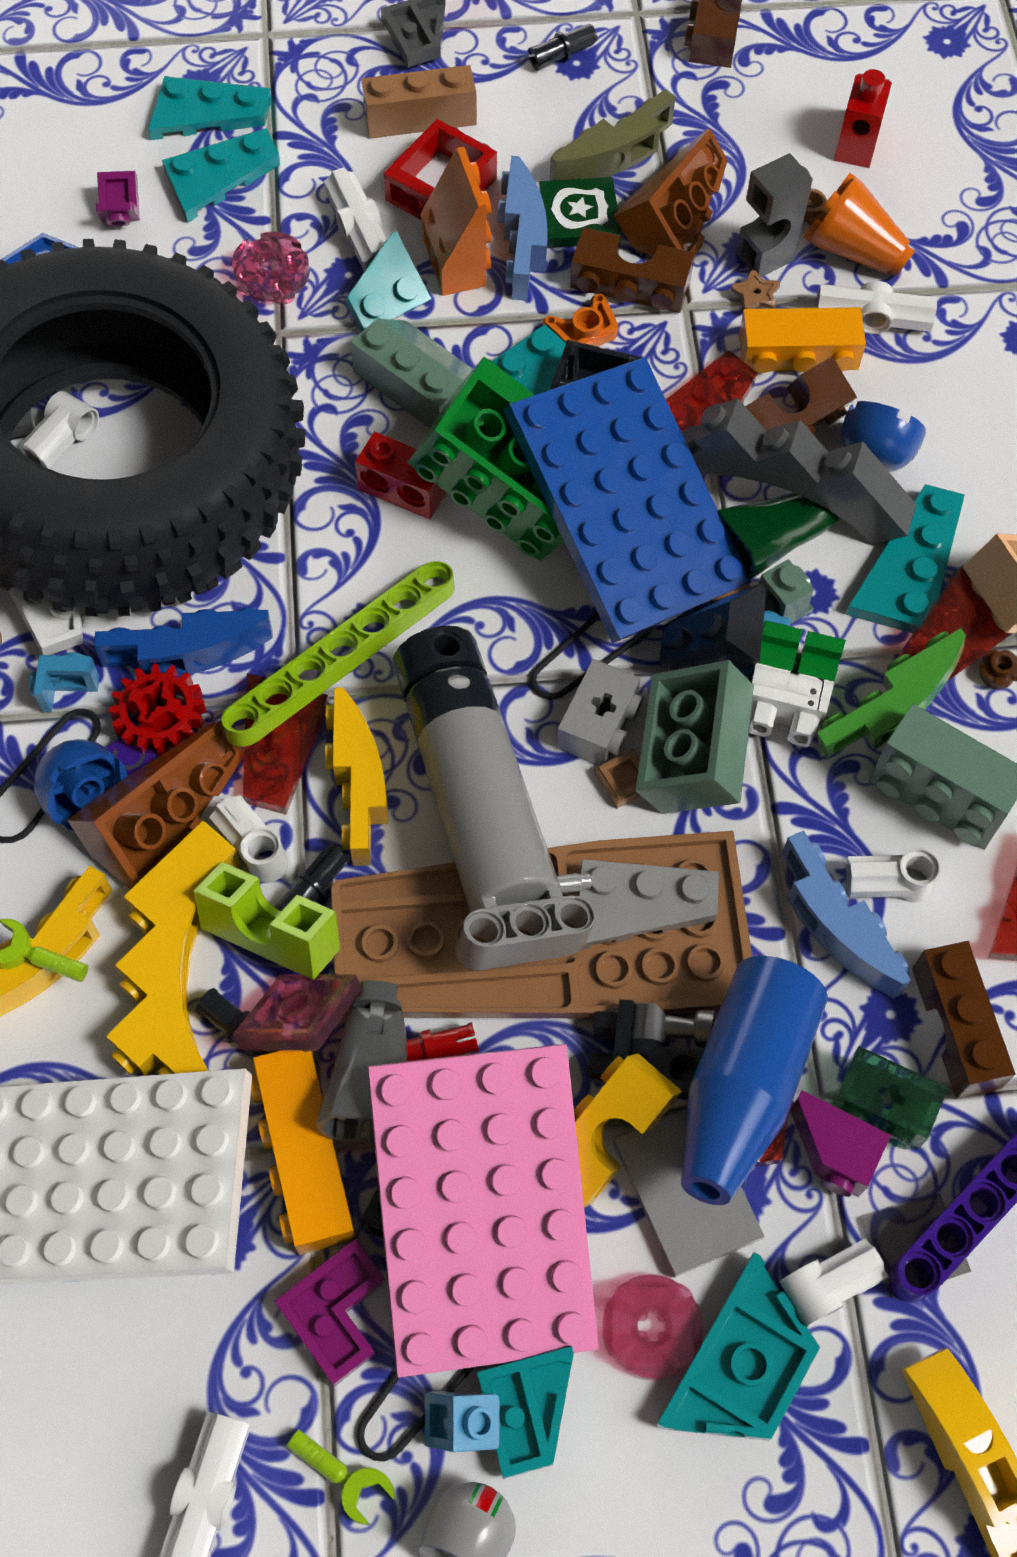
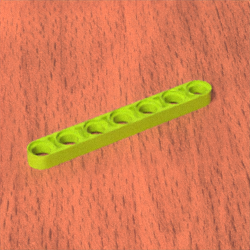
[221,561,455,747]

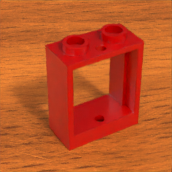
[383,119,497,220]

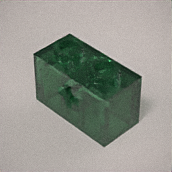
[831,1046,949,1150]

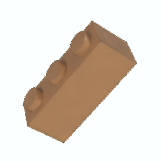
[362,65,477,139]

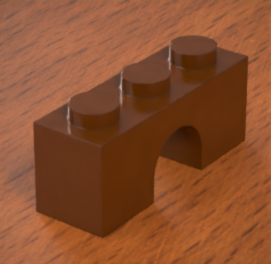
[684,0,742,68]
[570,227,695,313]
[745,356,857,435]
[912,941,1016,1100]

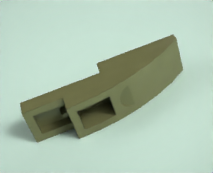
[550,89,676,181]

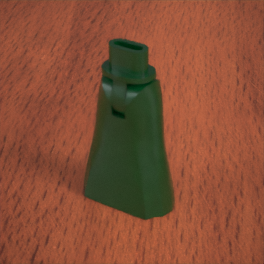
[718,492,841,579]

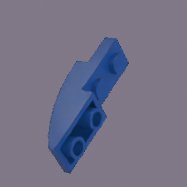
[94,607,273,676]

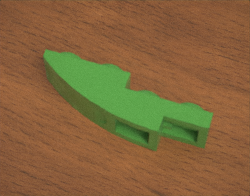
[817,628,966,758]

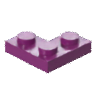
[275,1239,387,1387]

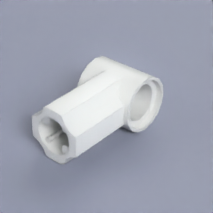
[18,391,99,469]
[209,795,288,883]
[845,848,941,903]
[779,1238,888,1327]

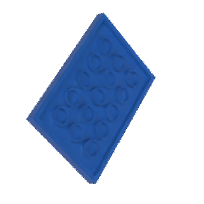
[503,357,751,644]

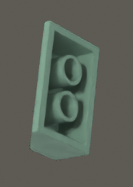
[350,318,473,428]

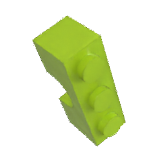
[194,862,340,980]

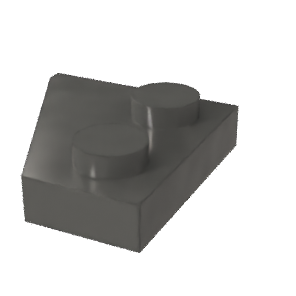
[381,0,446,67]

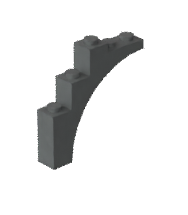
[681,398,916,545]

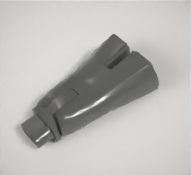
[316,980,407,1143]

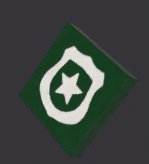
[539,177,621,248]

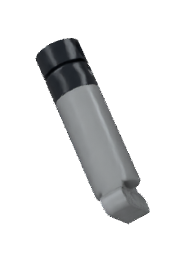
[393,626,596,970]

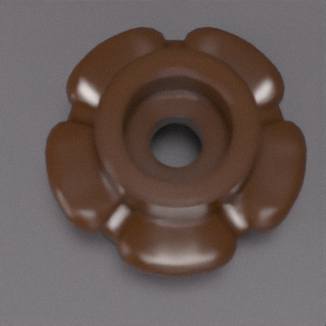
[979,649,1017,689]

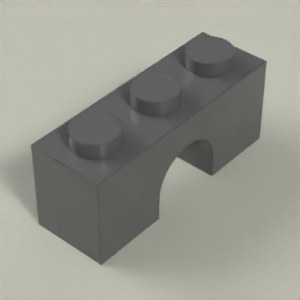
[736,153,813,277]

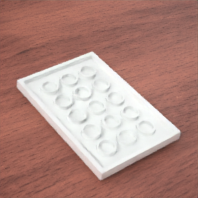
[0,1068,252,1284]

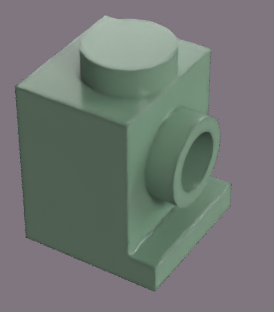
[758,559,814,624]

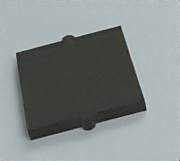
[860,1193,971,1298]

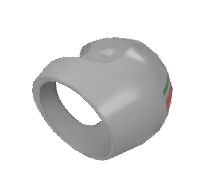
[419,1482,516,1557]

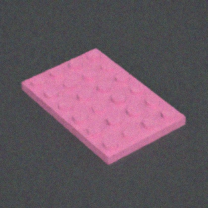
[367,1044,599,1378]

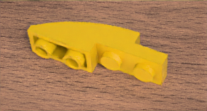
[325,687,389,866]
[0,865,113,1017]
[901,1348,1017,1557]

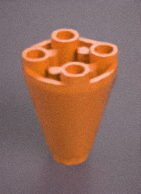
[803,173,915,276]

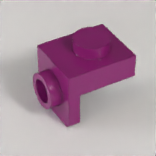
[95,171,140,227]

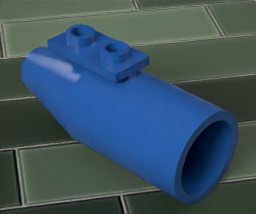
[681,956,828,1205]

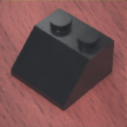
[659,584,766,671]

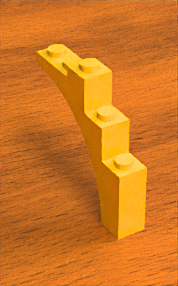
[106,821,241,1076]

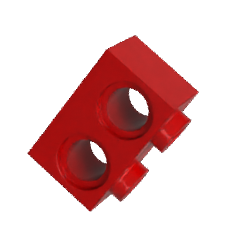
[355,431,446,519]

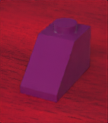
[790,1090,891,1197]

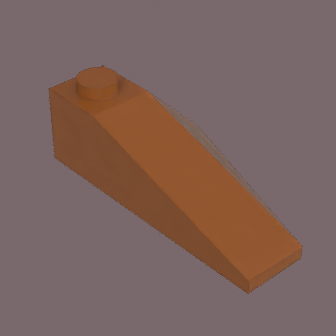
[614,128,728,256]
[67,718,245,890]

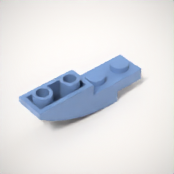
[497,155,548,301]
[781,830,911,998]

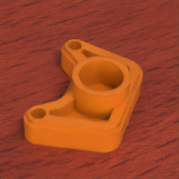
[543,294,618,347]

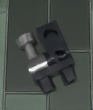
[588,999,718,1099]

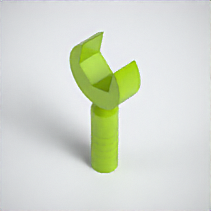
[0,919,88,982]
[287,1429,395,1525]

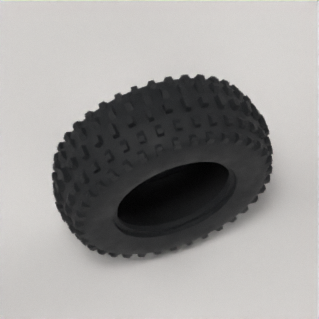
[0,239,306,617]

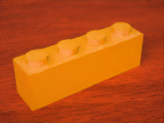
[251,1043,357,1255]

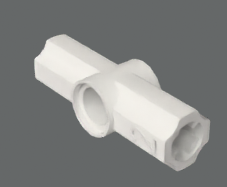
[324,168,387,271]
[815,281,937,334]
[159,1411,251,1557]

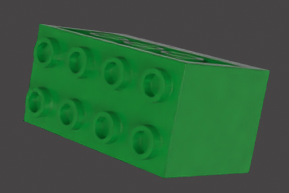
[407,356,564,561]

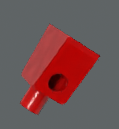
[834,69,892,168]

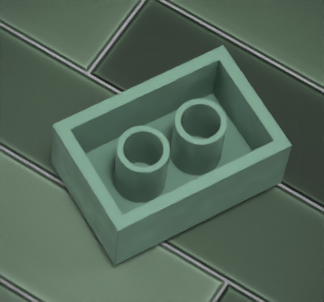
[635,660,754,814]
[869,704,1017,850]

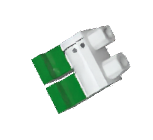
[749,620,846,747]

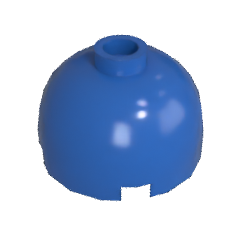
[841,401,927,472]
[34,739,128,831]

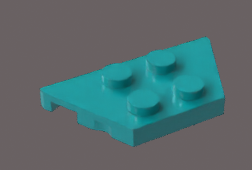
[656,1252,820,1441]

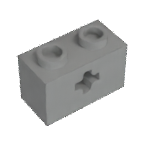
[556,659,644,766]

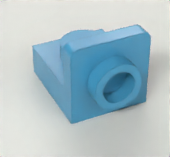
[424,1391,500,1452]

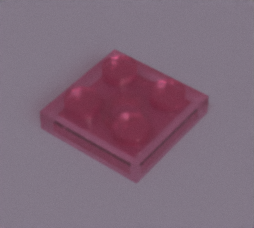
[233,974,362,1052]

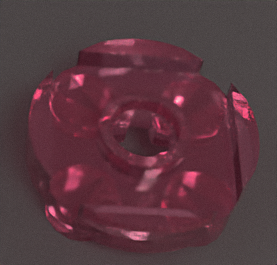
[232,232,310,305]
[601,1274,703,1381]

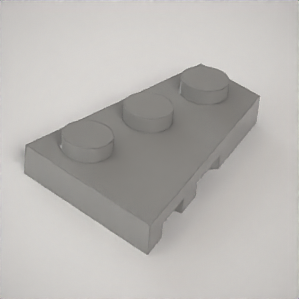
[579,859,719,950]

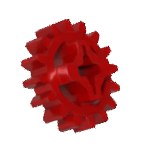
[109,664,207,756]

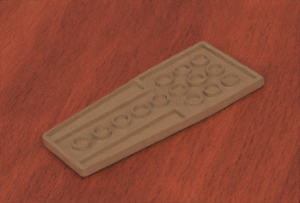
[331,831,752,1018]

